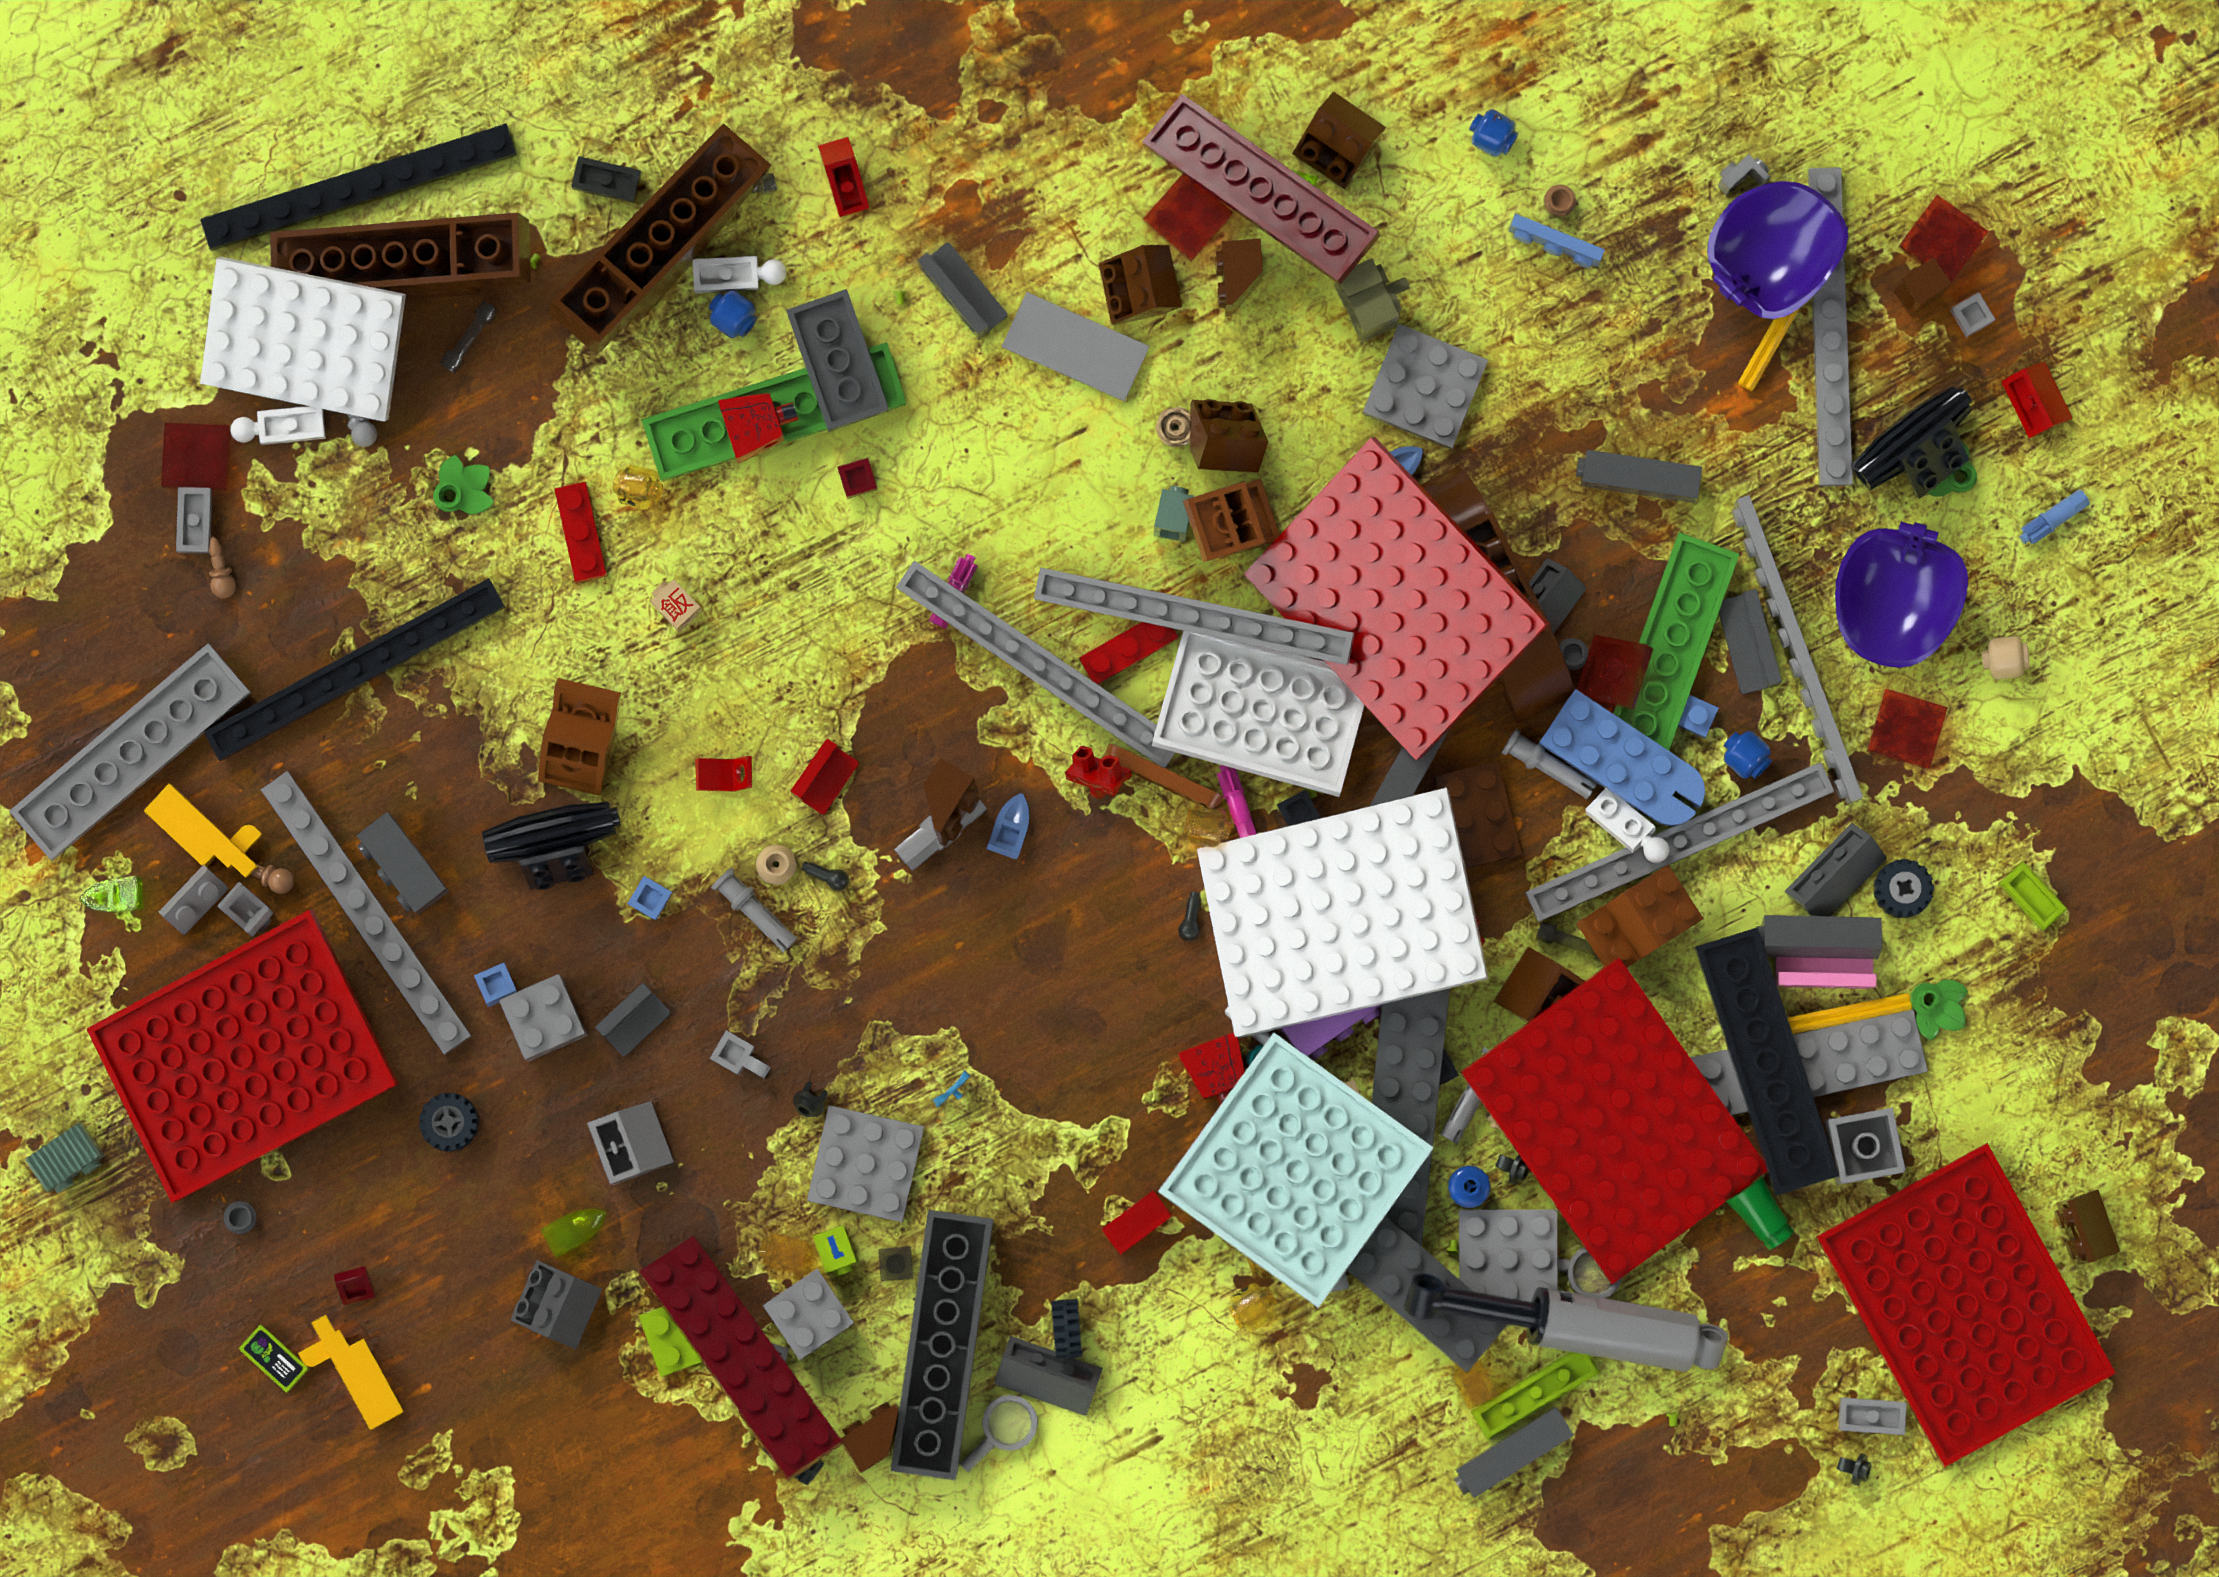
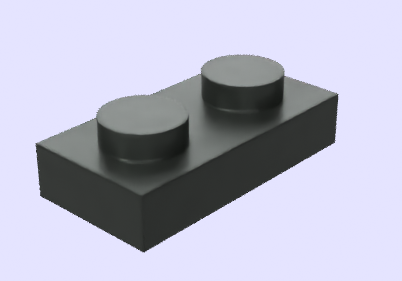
[571,156,642,203]

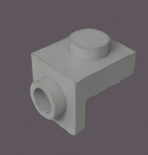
[1718,154,1770,195]
[218,882,273,937]

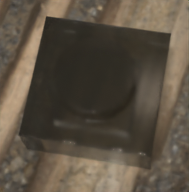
[878,1246,914,1282]

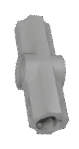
[894,800,987,871]

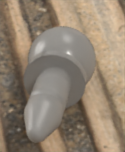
[347,414,377,447]

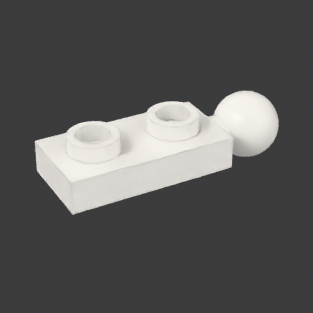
[693,256,787,293]
[230,406,326,445]
[1585,788,1669,863]

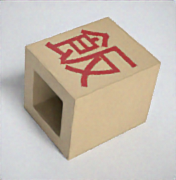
[650,579,702,633]

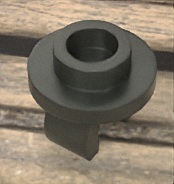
[792,1081,828,1117]
[1495,1154,1530,1185]
[1837,1453,1871,1486]

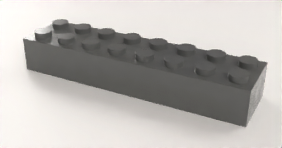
[891,1210,994,1480]

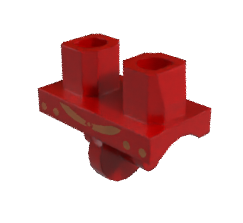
[1065,746,1132,799]

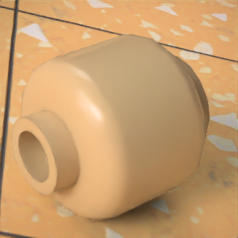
[1982,636,2030,680]

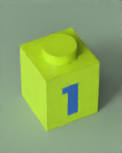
[813,1225,858,1277]

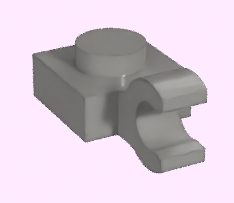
[710,1030,771,1079]

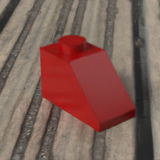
[818,137,870,218]

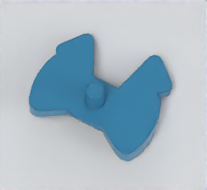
[932,1070,970,1108]

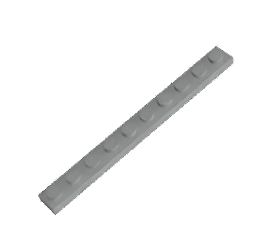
[1808,167,1853,487]
[1732,495,1863,805]
[896,561,1175,768]
[1034,568,1355,665]
[1525,762,1834,922]
[261,771,472,1055]

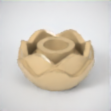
[1156,407,1190,447]
[756,844,797,885]

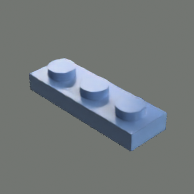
[1508,213,1605,268]

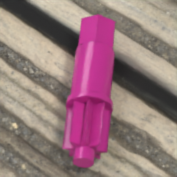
[929,553,978,629]
[1217,765,1256,838]

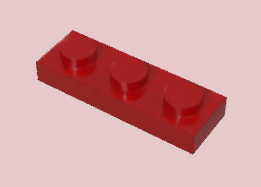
[554,481,607,583]
[1079,622,1178,685]

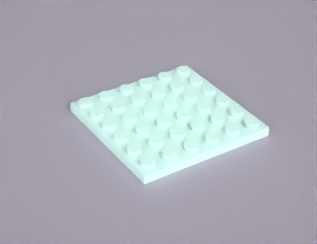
[1158,1033,1433,1308]

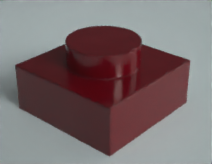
[837,458,878,499]
[334,1266,375,1306]

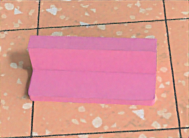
[1775,957,1877,989]

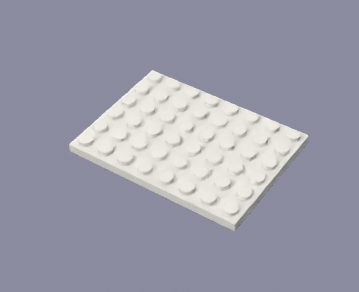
[1197,788,1489,1038]

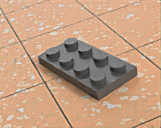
[786,289,889,432]

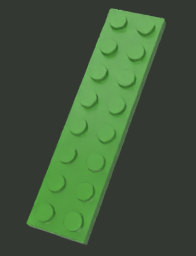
[641,342,907,482]
[1613,532,1740,751]

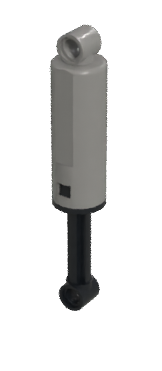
[1404,1273,1728,1372]

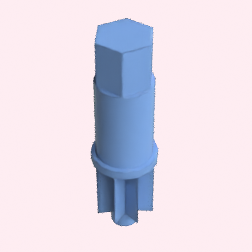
[2019,489,2090,544]

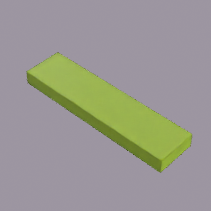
[1471,1352,1600,1440]

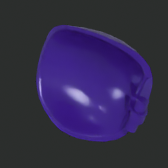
[1707,181,1848,319]
[1835,521,1968,668]

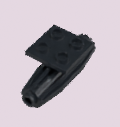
[1851,386,1973,499]
[482,802,621,890]

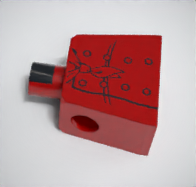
[718,393,798,464]
[1178,1032,1245,1106]

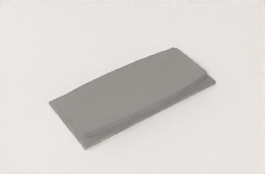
[1002,292,1149,402]

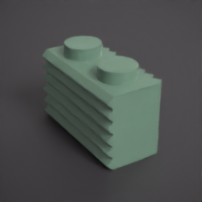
[25,1123,105,1194]

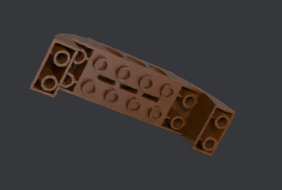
[1421,466,1574,723]

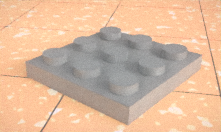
[1362,324,1488,450]
[807,1105,924,1223]
[1459,1210,1558,1302]

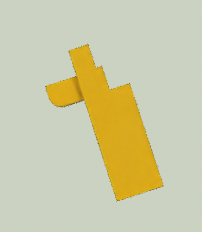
[144,784,263,878]
[298,1315,404,1430]

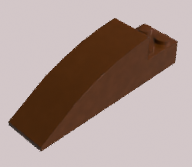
[549,123,771,355]
[270,212,531,298]

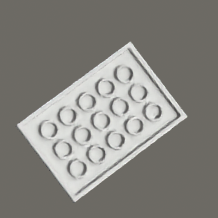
[200,257,406,422]
[1151,631,1364,797]

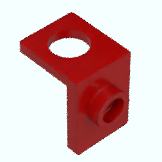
[695,756,752,792]

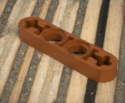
[1102,744,1223,812]

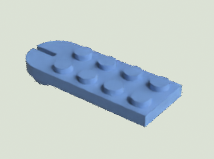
[1539,689,1705,826]

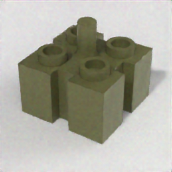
[1334,258,1410,343]

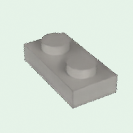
[176,487,212,554]
[159,865,229,935]
[1838,1397,1907,1435]

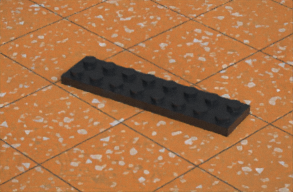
[1695,927,1839,1196]

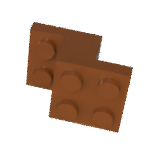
[1183,479,1280,563]
[538,678,621,796]
[1576,864,1704,968]

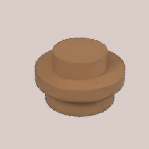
[1544,185,1576,217]

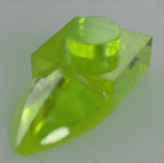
[79,876,143,913]
[540,1209,607,1258]

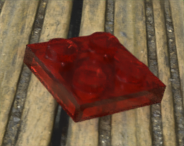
[1143,174,1233,262]
[1898,194,1989,283]
[161,423,231,491]
[1577,634,1653,710]
[1866,689,1948,770]

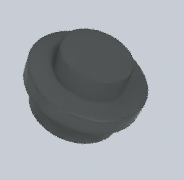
[1559,638,1588,671]
[224,1201,257,1234]

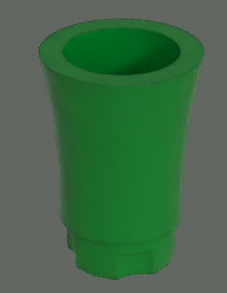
[1726,1175,1794,1250]

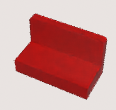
[2001,362,2072,439]
[790,738,859,815]
[1101,1191,1173,1256]

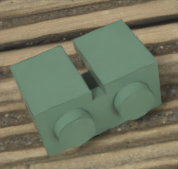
[1154,486,1194,543]

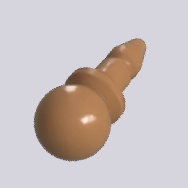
[209,537,236,598]
[250,864,294,894]

